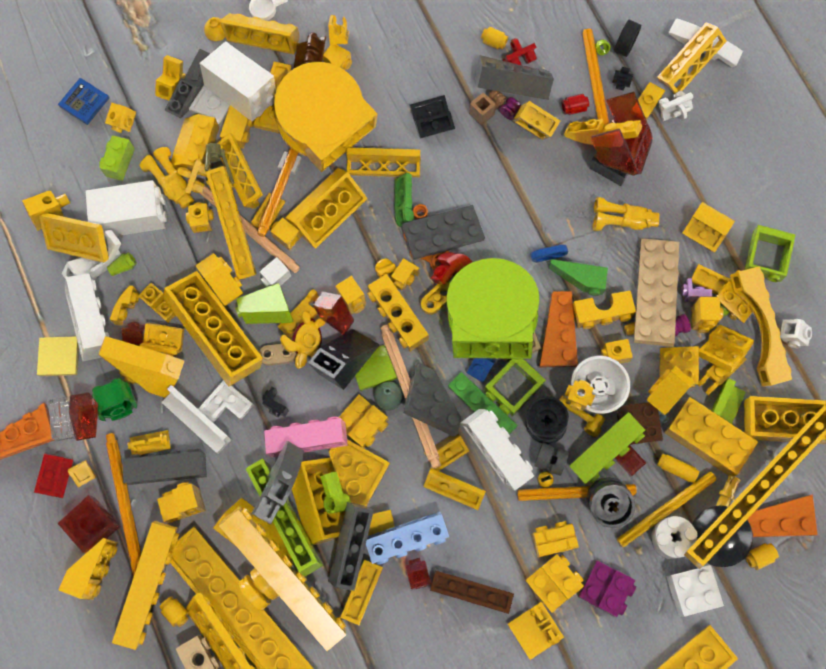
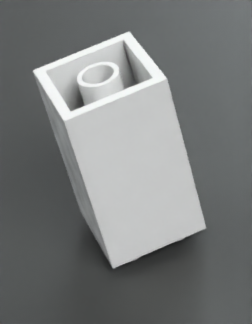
[200,41,276,121]
[86,180,168,236]

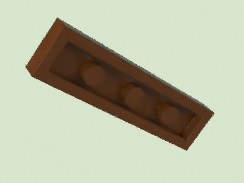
[430,570,514,614]

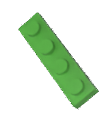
[448,372,518,435]

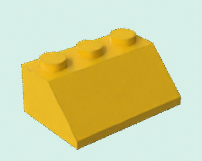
[171,114,219,176]

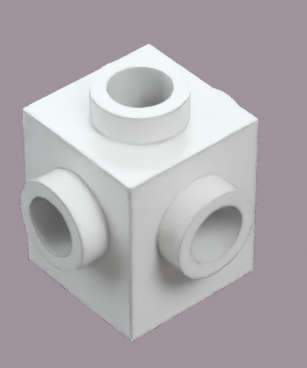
[780,319,812,348]

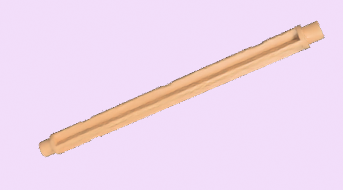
[187,178,300,273]
[380,325,441,469]

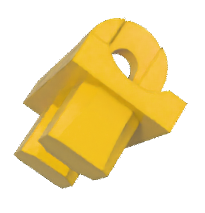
[177,158,211,194]

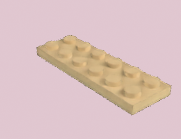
[634,238,679,347]

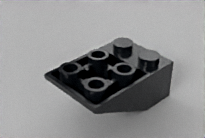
[308,329,380,390]

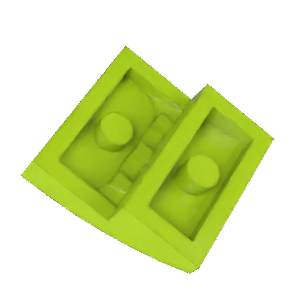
[355,345,397,392]

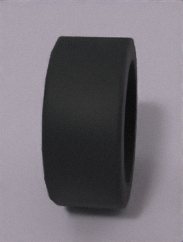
[614,19,642,57]

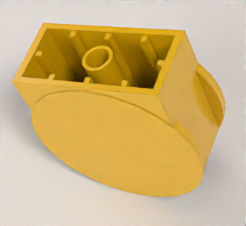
[274,62,378,172]

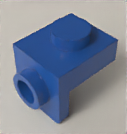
[466,358,497,382]

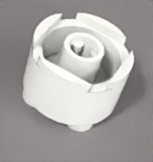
[651,516,697,559]

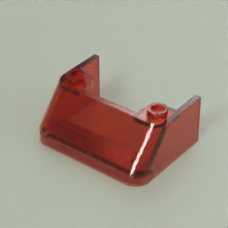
[591,91,653,176]

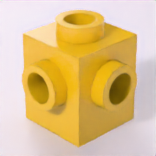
[105,102,136,133]
[186,202,214,233]
[564,380,595,411]

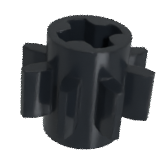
[612,67,634,91]

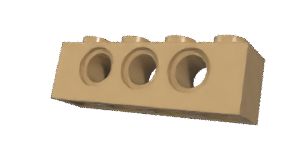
[176,635,220,669]

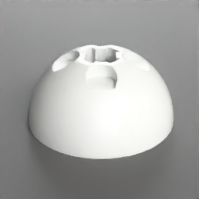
[571,356,630,414]

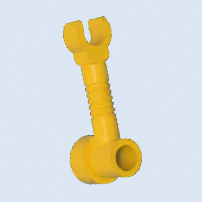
[559,395,606,437]

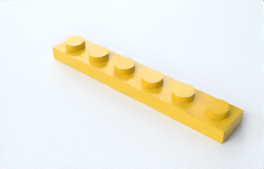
[206,166,257,280]

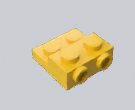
[339,394,389,448]
[525,554,584,613]

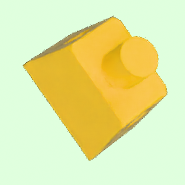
[22,191,70,231]

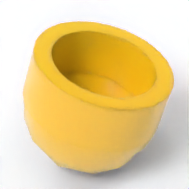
[537,471,554,488]

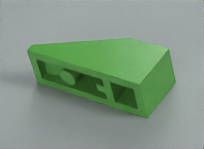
[549,259,608,296]

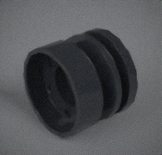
[526,396,569,444]

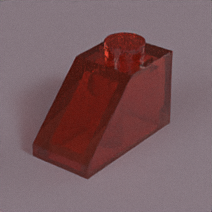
[313,291,354,334]
[69,392,98,441]
[405,558,431,590]

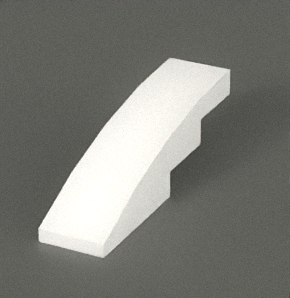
[669,18,743,68]

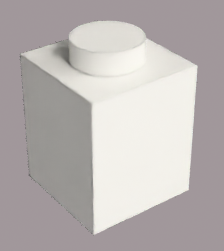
[260,257,291,287]

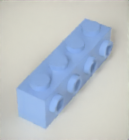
[366,511,449,565]

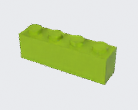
[569,412,645,484]

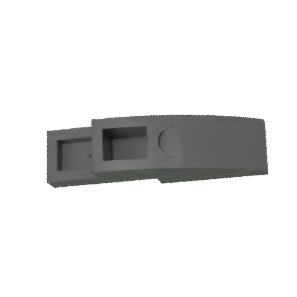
[165,49,210,119]
[251,441,304,524]

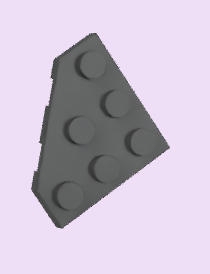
[403,363,461,437]

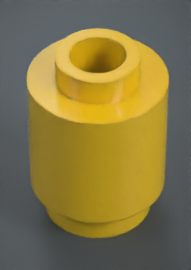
[481,26,509,50]
[746,543,779,570]
[159,596,189,627]

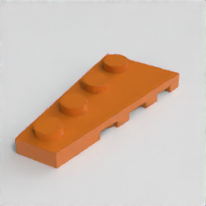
[538,291,578,368]
[0,403,56,460]

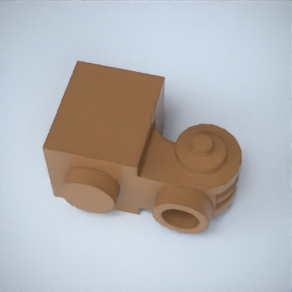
[469,90,506,126]

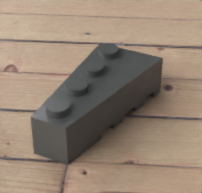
[475,55,554,100]

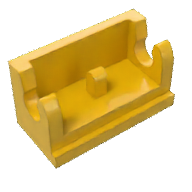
[328,15,349,45]

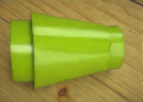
[107,252,137,276]

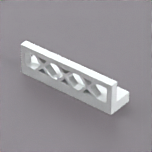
[161,385,231,454]

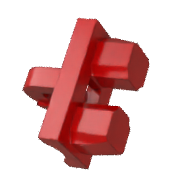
[502,38,537,66]

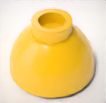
[204,17,225,41]

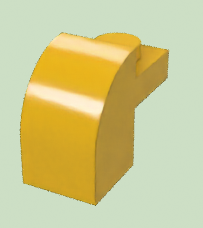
[155,55,186,101]

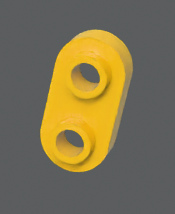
[421,282,450,315]

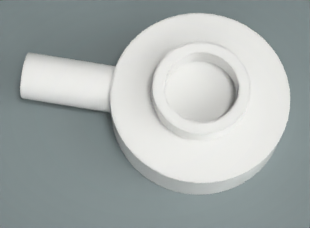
[249,0,288,21]

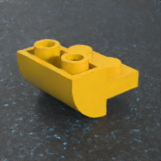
[682,202,735,253]

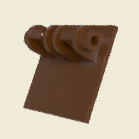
[293,32,326,69]
[617,402,663,445]

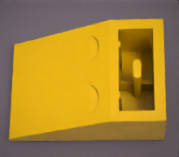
[59,538,118,600]

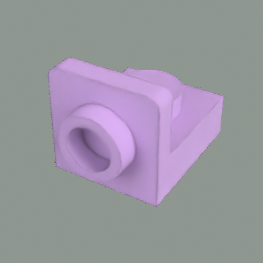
[681,278,712,302]

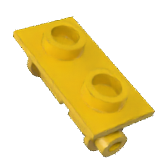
[127,430,171,455]

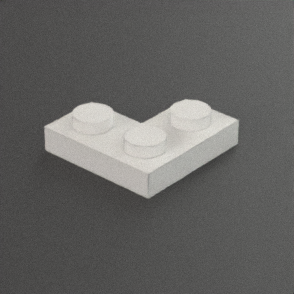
[198,380,254,422]

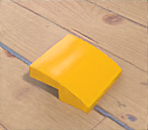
[699,325,754,372]

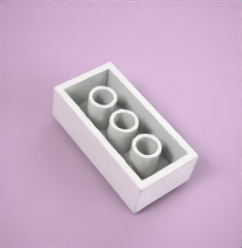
[65,273,109,362]
[461,409,534,490]

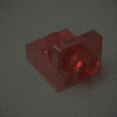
[122,322,145,346]

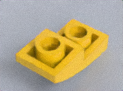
[138,283,176,323]
[110,285,139,326]

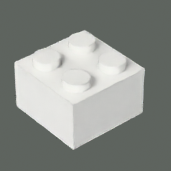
[666,565,724,617]

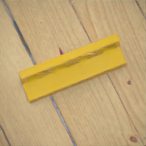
[657,22,727,95]
[217,133,263,209]
[347,147,421,177]

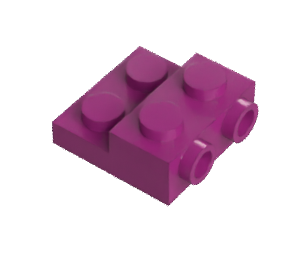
[578,560,637,617]

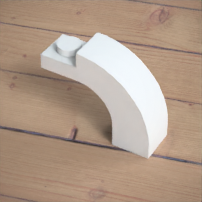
[62,230,121,280]

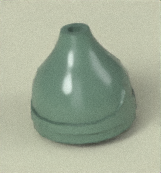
[374,381,403,411]

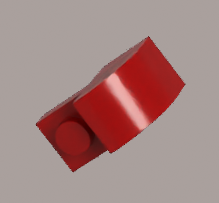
[430,252,473,285]

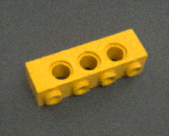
[367,274,429,352]

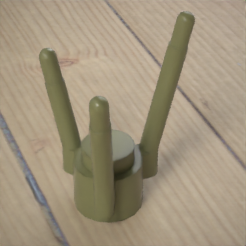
[205,143,235,187]

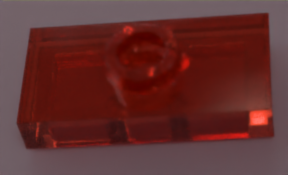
[614,445,646,476]

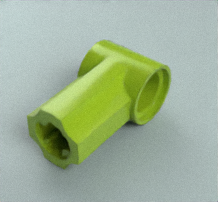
[321,472,351,514]

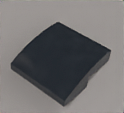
[410,95,455,139]

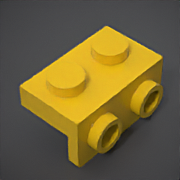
[140,323,185,356]

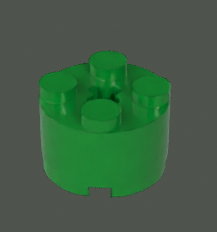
[92,378,137,421]

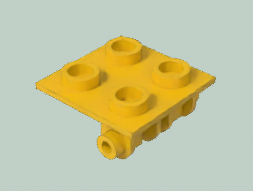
[716,269,752,323]
[659,346,699,388]
[508,602,564,660]

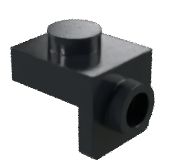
[262,387,289,418]

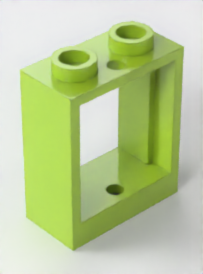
[744,225,796,282]
[484,359,546,417]

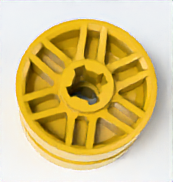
[238,568,279,611]

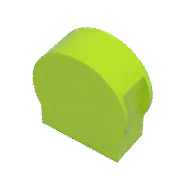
[447,258,539,359]

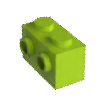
[99,135,135,181]

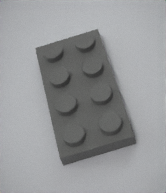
[402,205,485,260]

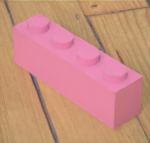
[264,417,348,458]

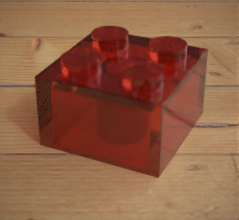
[57,495,121,553]

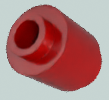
[561,94,590,115]

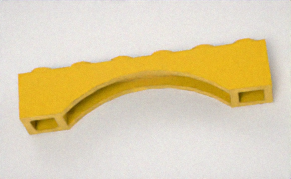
[730,266,792,387]

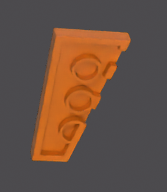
[747,494,818,537]

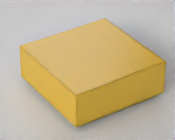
[68,460,96,487]

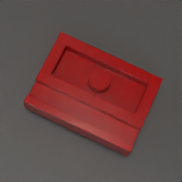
[34,453,73,499]

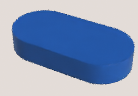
[530,245,568,263]

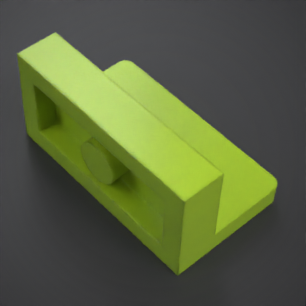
[711,378,746,424]

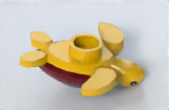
[280,311,326,369]

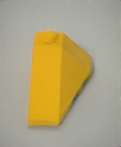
[98,336,184,398]

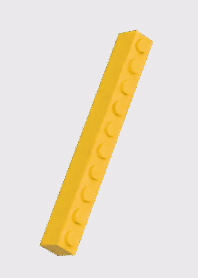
[684,405,826,569]

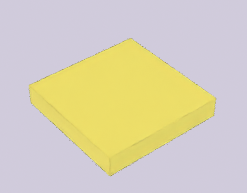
[37,337,79,376]

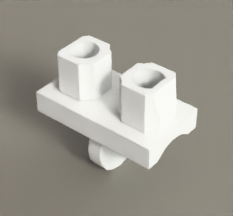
[659,90,693,121]

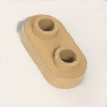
[259,344,297,366]

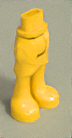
[139,147,194,209]
[593,197,660,231]

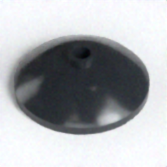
[692,506,753,567]

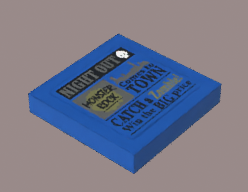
[58,78,109,125]

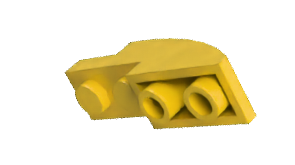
[564,119,642,146]

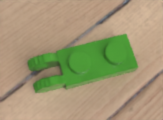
[395,173,414,227]

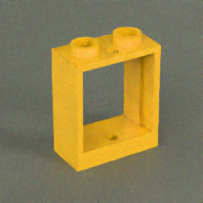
[512,101,561,140]

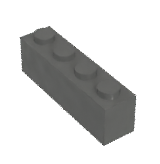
[123,449,207,485]
[328,502,374,591]

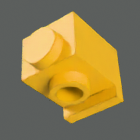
[391,258,420,290]

